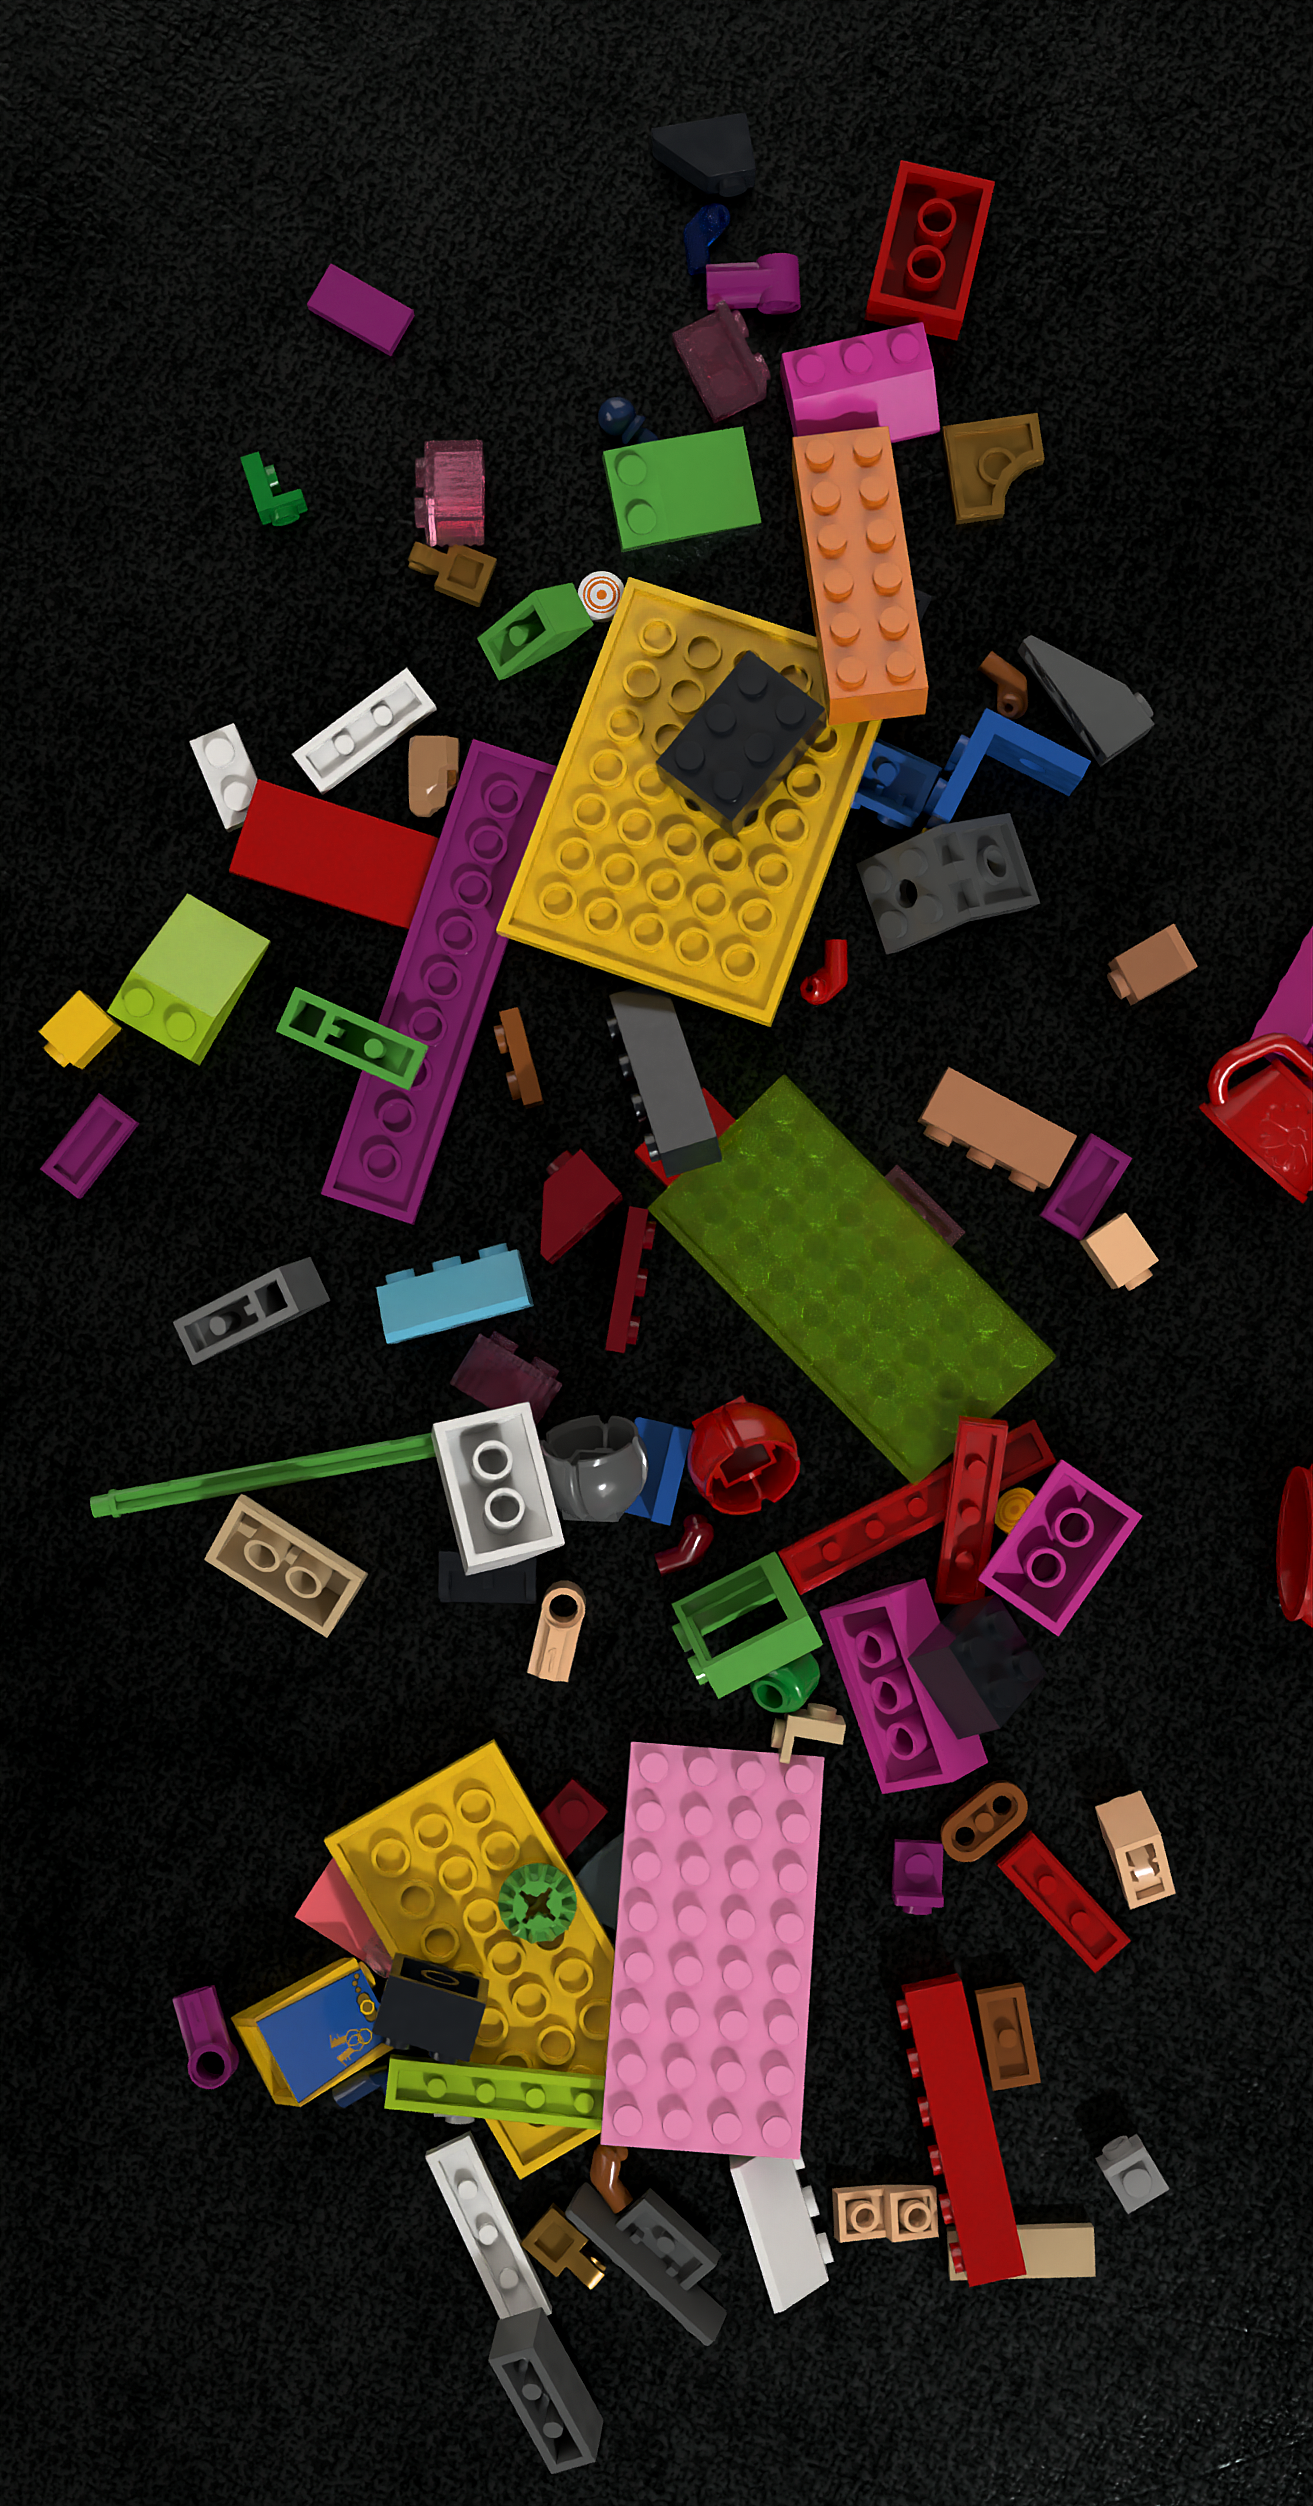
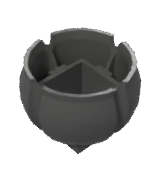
[539,1415,649,1522]

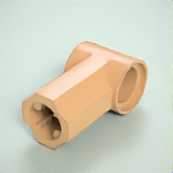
[527,1581,586,1682]

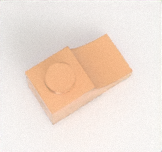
[1095,1791,1175,1910]

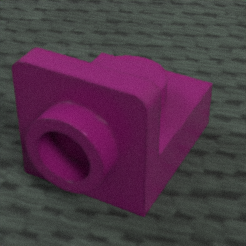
[891,1839,944,1915]

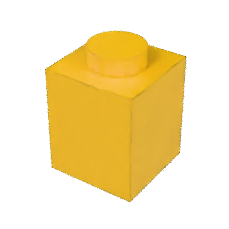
[39,990,122,1069]

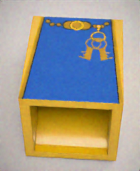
[231,1957,394,2107]

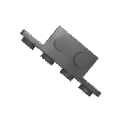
[565,2182,727,2346]

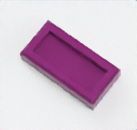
[307,264,415,356]
[40,1093,139,1199]
[1039,1133,1132,1240]

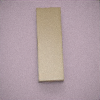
[947,2223,1096,2281]

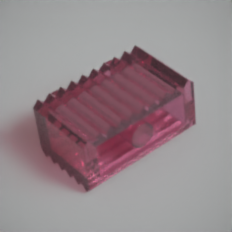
[415,440,485,547]
[450,1330,564,1428]

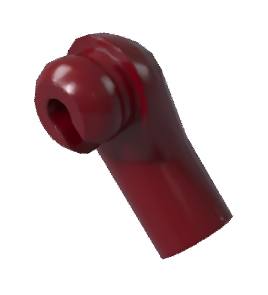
[654,1513,714,1576]

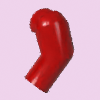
[799,939,848,1005]

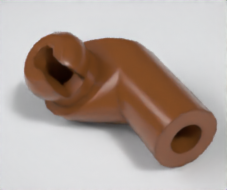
[590,2144,633,2213]

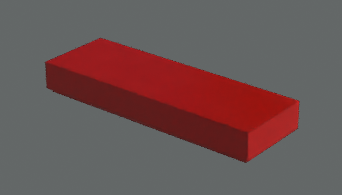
[996,1830,1131,1973]

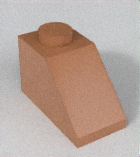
[1107,924,1198,1005]

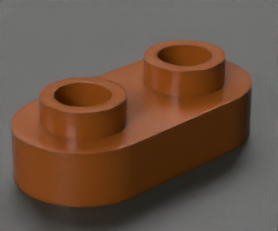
[940,1780,1028,1862]

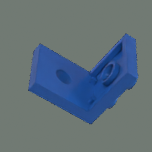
[922,708,1091,829]

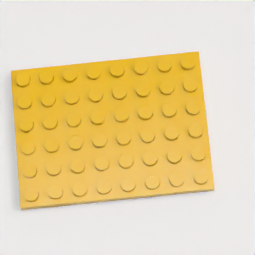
[496,577,883,1027]

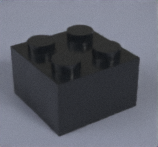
[907,1594,1047,1739]
[372,1952,489,2064]

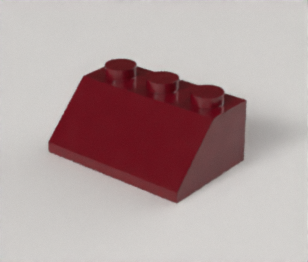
[540,1149,623,1265]

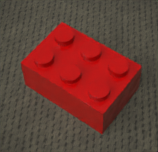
[865,160,995,341]

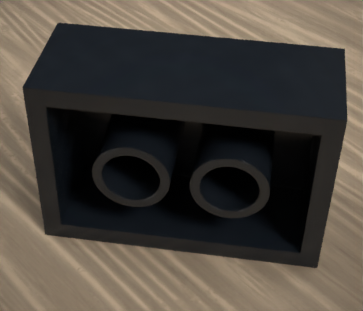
[656,650,827,838]

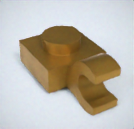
[408,541,497,607]
[520,2203,606,2289]

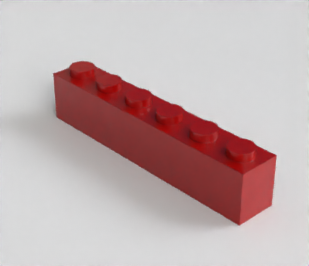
[895,1973,1027,2287]

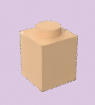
[1079,1213,1159,1291]

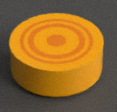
[995,1488,1035,1535]

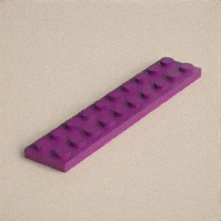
[321,739,557,1225]

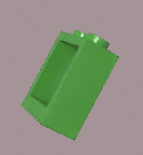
[672,1551,823,1699]

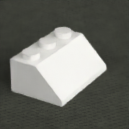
[431,1402,565,1576]
[729,2150,834,2314]

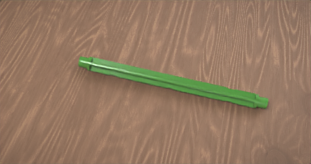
[90,1433,436,1518]

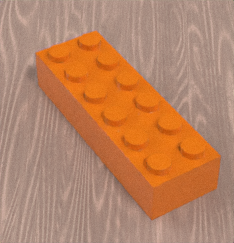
[792,426,929,725]

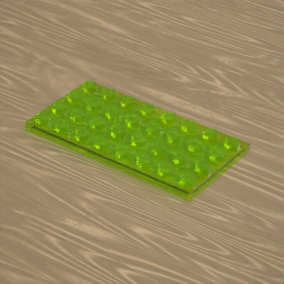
[647,1074,1056,1486]

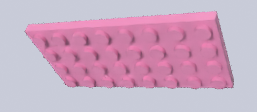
[600,1742,824,2160]

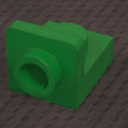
[240,452,308,526]

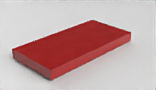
[229,779,440,931]

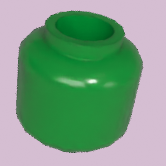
[749,1652,820,1714]

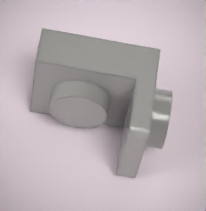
[1095,2134,1169,2214]

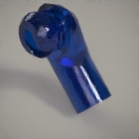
[683,203,730,275]

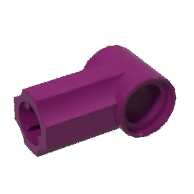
[706,253,801,315]
[172,1984,239,2089]

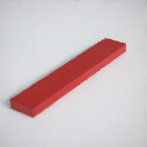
[778,1419,1056,1595]

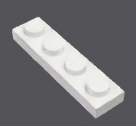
[425,2131,552,2319]

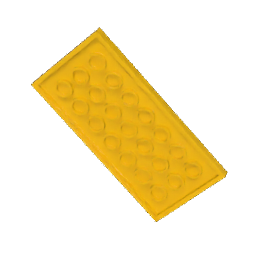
[324,1739,615,2179]

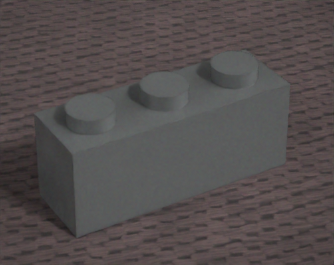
[488,2307,604,2474]

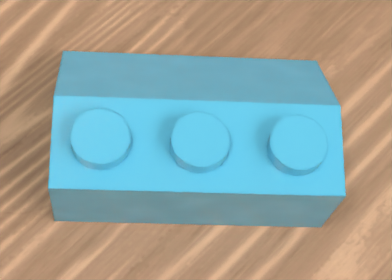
[376,1243,534,1344]

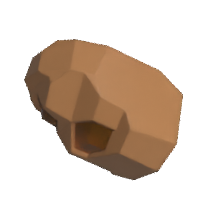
[409,736,460,817]

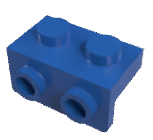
[851,737,943,829]

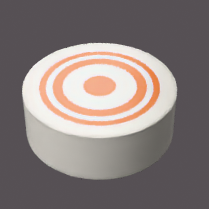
[578,571,624,622]

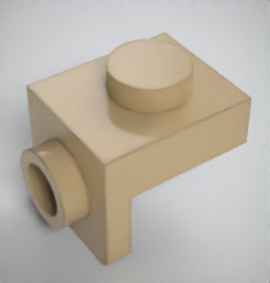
[771,1703,846,1764]

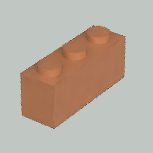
[917,1067,1077,1192]

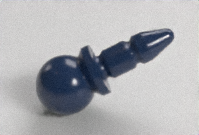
[598,397,658,445]

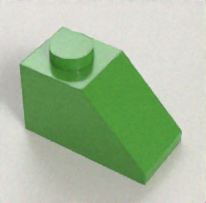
[477,583,594,680]

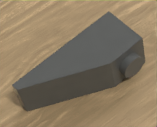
[1018,635,1154,767]
[173,1257,330,1365]

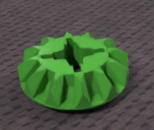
[498,1863,577,1944]

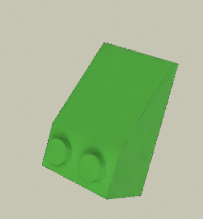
[602,426,761,552]

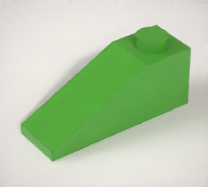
[276,987,429,1091]

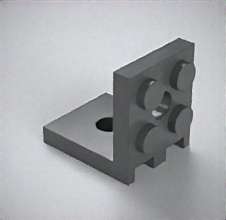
[856,813,1040,954]

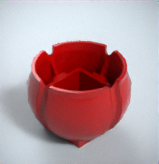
[687,1395,800,1515]

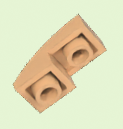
[832,2185,939,2243]

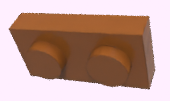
[494,1007,544,1109]
[974,1982,1041,2091]

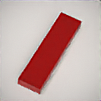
[934,1415,1008,1605]

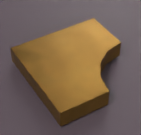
[942,413,1044,525]

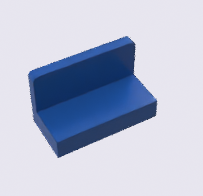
[625,1417,692,1526]

